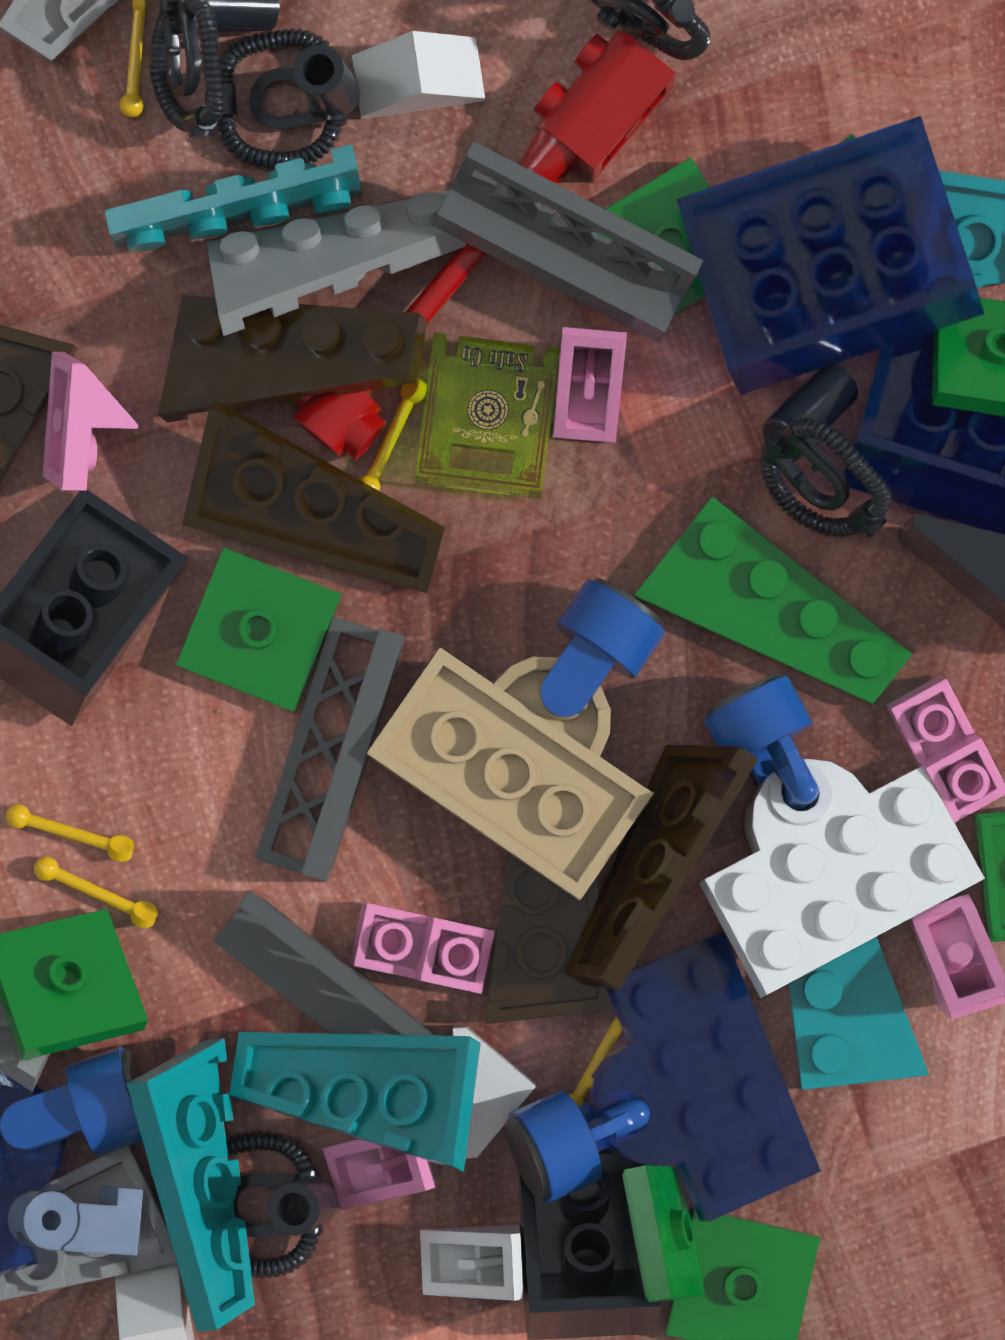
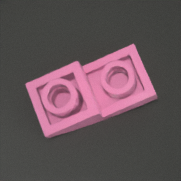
[885,675,1005,823]
[349,902,495,994]

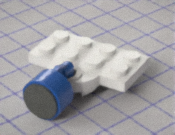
[699,673,985,998]

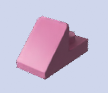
[42,352,138,491]
[910,894,1005,1020]

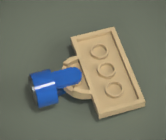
[367,577,666,902]

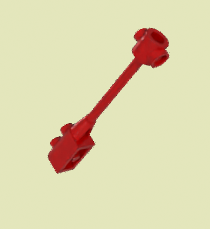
[292,31,676,461]

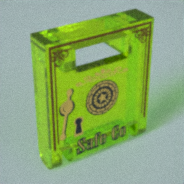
[415,332,560,499]

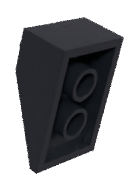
[0,490,188,726]
[898,513,1005,629]
[518,1126,661,1340]

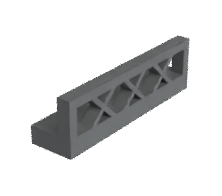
[432,141,704,343]
[255,616,406,882]
[214,890,438,1035]

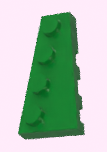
[633,496,912,705]

